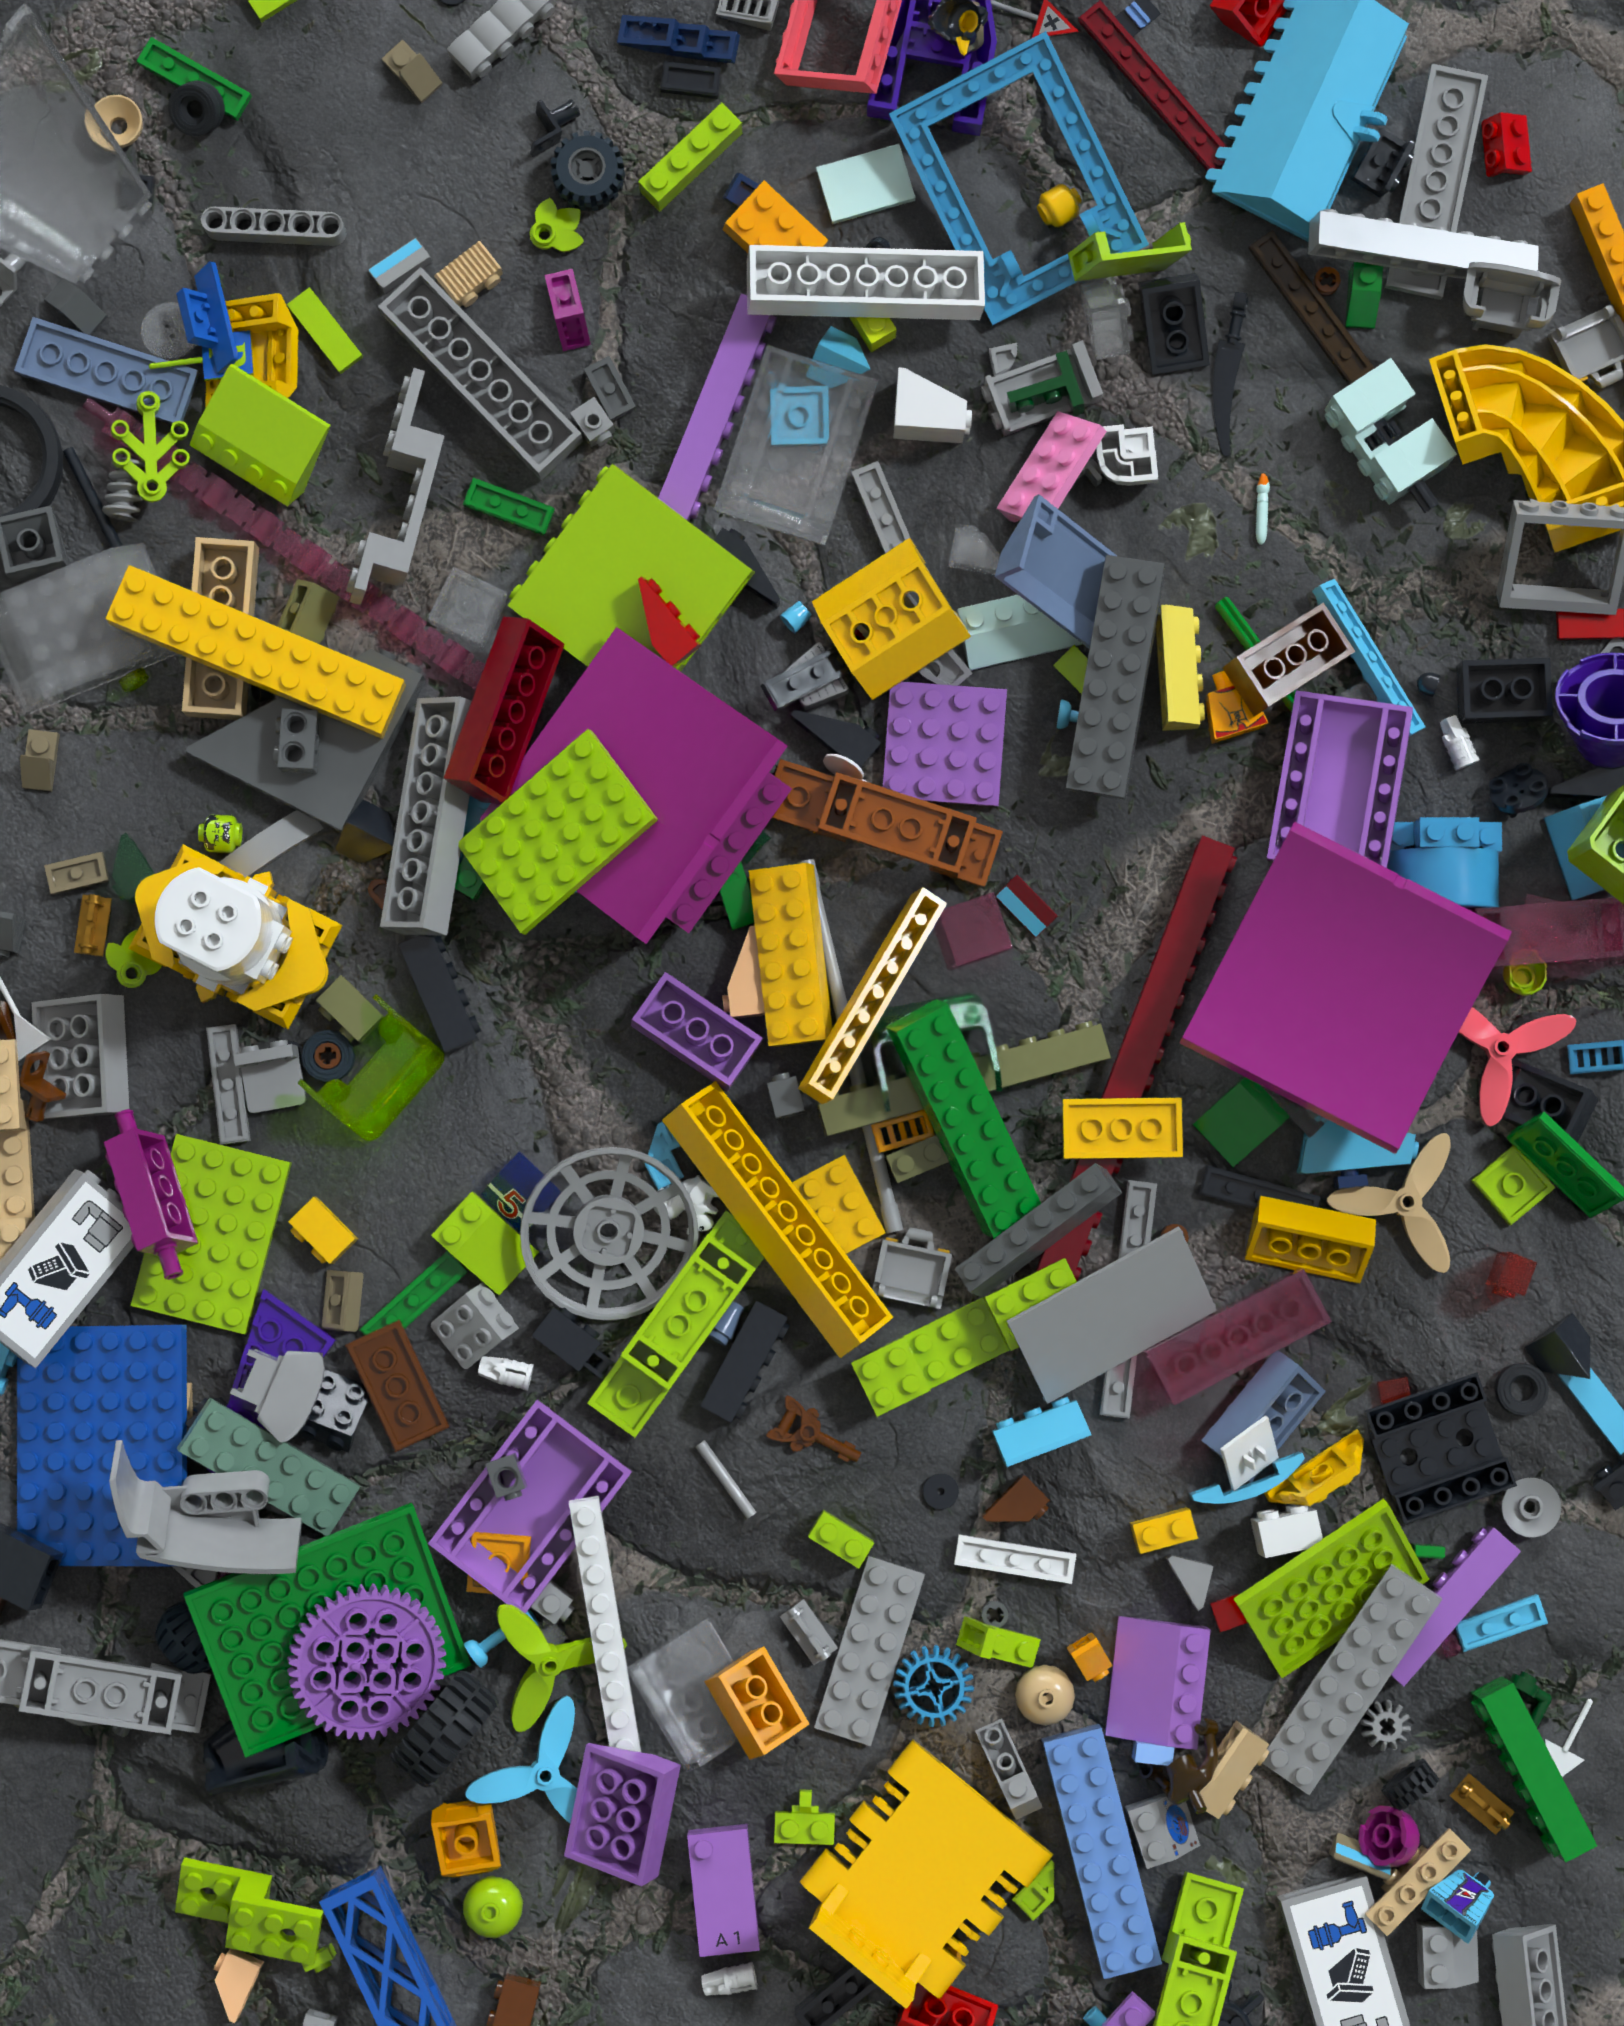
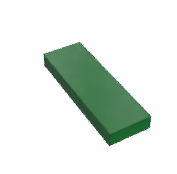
[463,477,555,536]

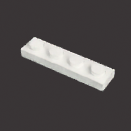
[954,1534,1076,1584]

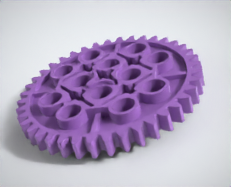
[287,1584,446,1740]

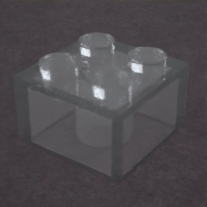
[427,566,509,650]

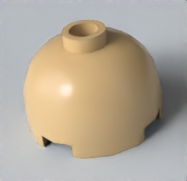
[1015,1665,1075,1726]

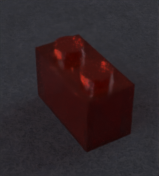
[1485,1252,1537,1299]

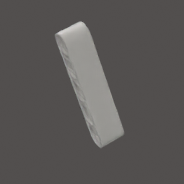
[201,207,347,246]

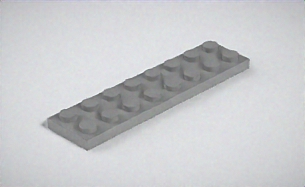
[1384,64,1488,300]
[1263,1564,1442,1795]

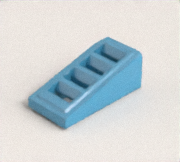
[1567,1040,1624,1074]

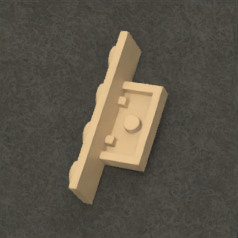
[1365,1828,1471,1936]

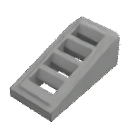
[716,0,779,31]

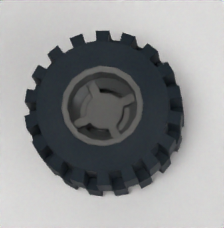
[551,131,625,211]

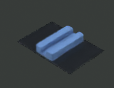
[1115,0,1161,37]

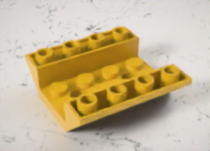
[812,538,971,700]

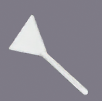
[0,977,52,1061]

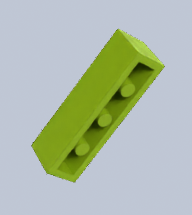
[638,103,743,212]

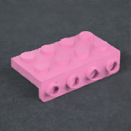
[996,411,1107,522]

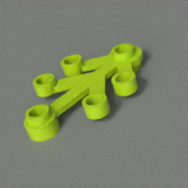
[111,391,190,502]

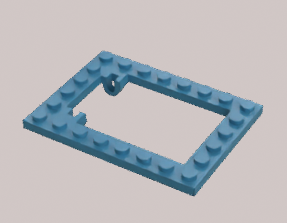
[889,31,1149,325]

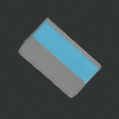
[368,238,432,294]

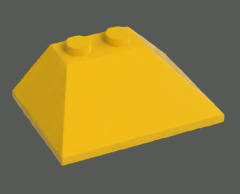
[205,293,298,408]

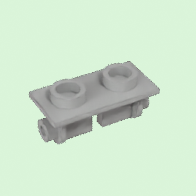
[780,1599,838,1665]

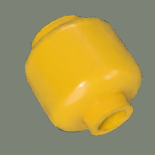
[1037,184,1082,227]

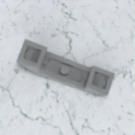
[219,810,324,878]

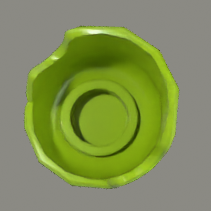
[1502,948,1547,996]

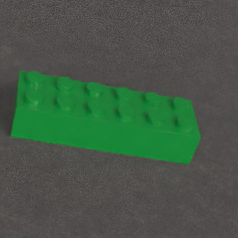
[1470,1676,1597,1863]

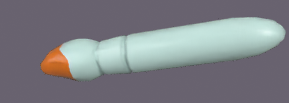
[1256,473,1270,545]

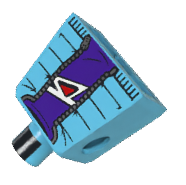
[1421,1870,1494,1944]

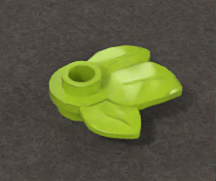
[530,198,584,252]
[105,930,162,988]

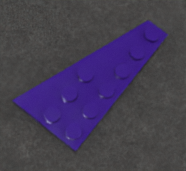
[207,1289,337,1473]

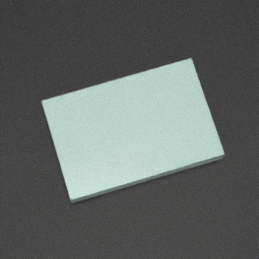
[816,144,915,224]

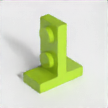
[956,1616,1041,1668]

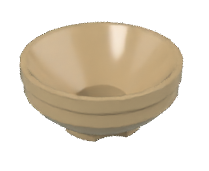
[89,95,143,149]

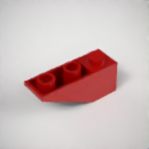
[638,576,701,668]

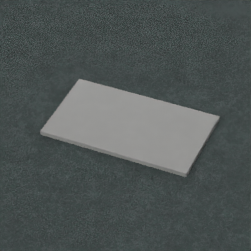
[1007,1226,1217,1404]

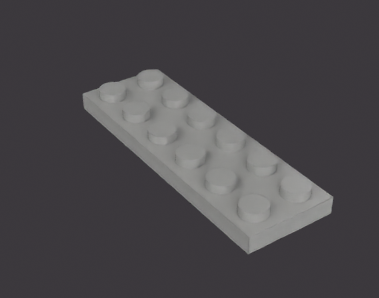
[814,1555,925,1746]

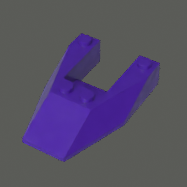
[867,0,997,136]

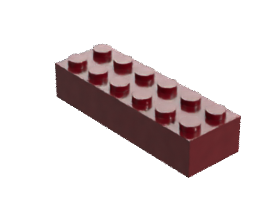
[443,617,565,805]

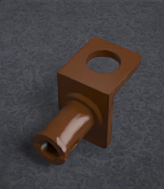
[19,1051,67,1122]

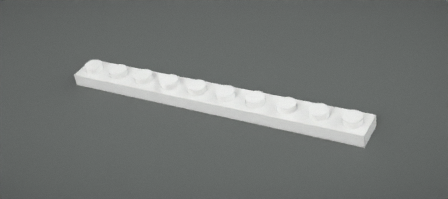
[569,1496,641,1752]

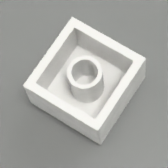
[1250,1504,1323,1558]

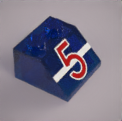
[481,1151,562,1233]

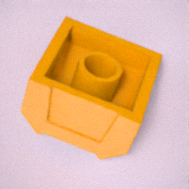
[431,1800,501,1877]

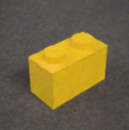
[288,1197,358,1264]
[1129,1507,1198,1554]

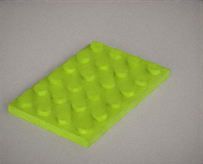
[458,729,658,935]
[131,1134,292,1335]
[1234,1498,1429,1678]

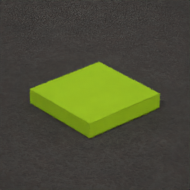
[1471,1145,1555,1226]

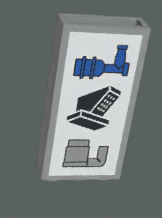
[0,1169,134,1369]
[1277,1872,1410,2026]

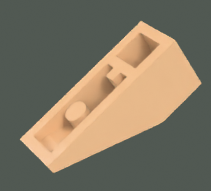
[722,926,765,1019]

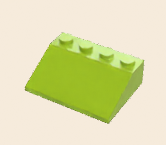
[190,364,331,507]

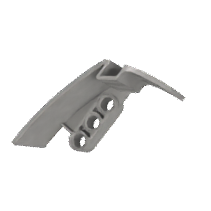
[109,1440,302,1574]

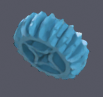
[893,1645,974,1727]

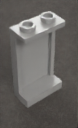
[981,340,1103,436]

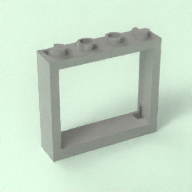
[1496,499,1624,615]

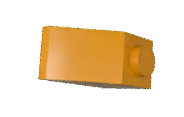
[1066,1632,1113,1682]

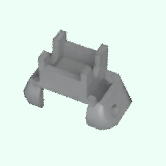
[1463,262,1561,338]
[230,1349,325,1442]

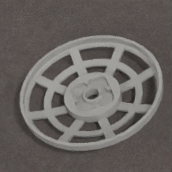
[520,1147,698,1320]

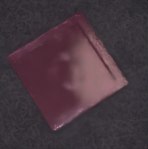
[940,892,1013,967]

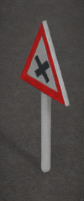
[991,0,1079,39]

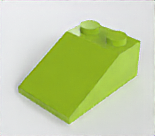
[431,1192,539,1296]

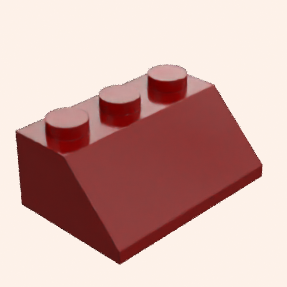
[1210,0,1287,47]
[894,1982,998,2026]

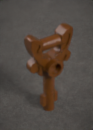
[766,1395,862,1463]

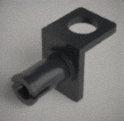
[530,99,580,157]

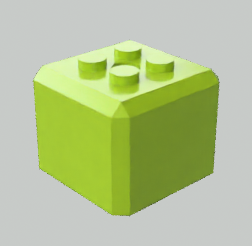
[1567,785,1624,904]

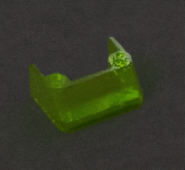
[298,994,444,1141]

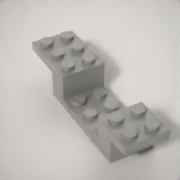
[346,368,444,605]
[0,1639,211,1735]

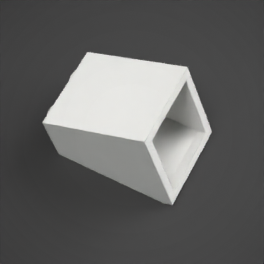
[893,367,972,443]

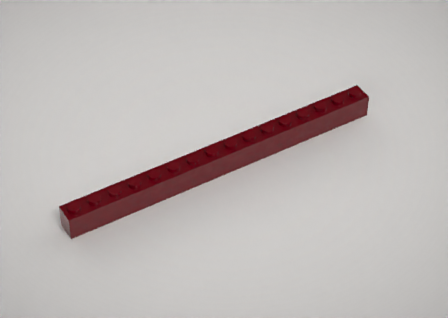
[1035,835,1237,1281]

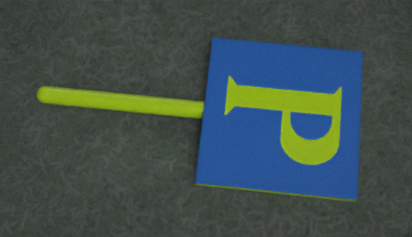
[149,330,254,381]

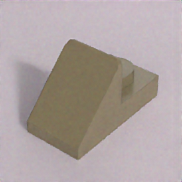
[382,40,443,103]
[20,729,60,792]

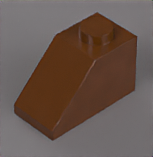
[981,1473,1050,1522]

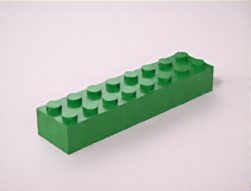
[885,999,1041,1239]

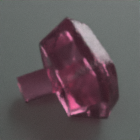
[1441,1634,1461,1658]

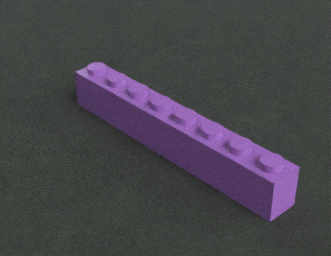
[658,293,777,522]

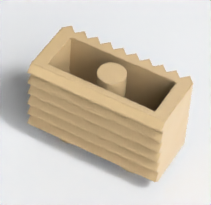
[434,241,503,307]

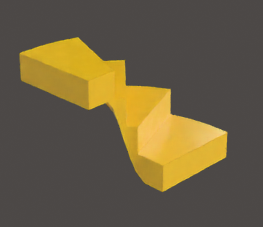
[1429,344,1624,552]

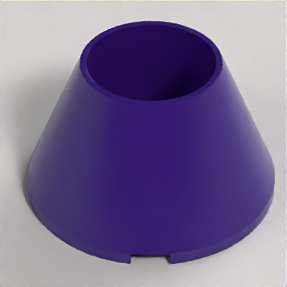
[1555,653,1624,768]

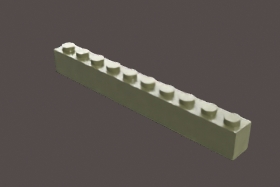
[815,1021,1111,1137]

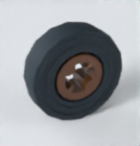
[302,1030,355,1083]

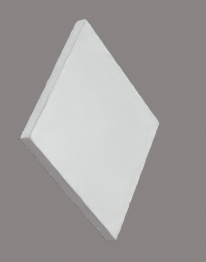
[1220,1415,1279,1491]

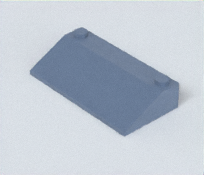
[994,494,1117,649]

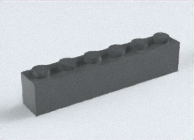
[955,1163,1122,1297]

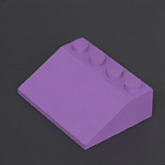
[1105,1616,1210,1750]
[564,1743,681,1887]

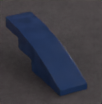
[617,15,740,64]

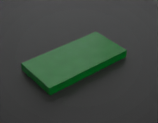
[1507,1112,1624,1218]

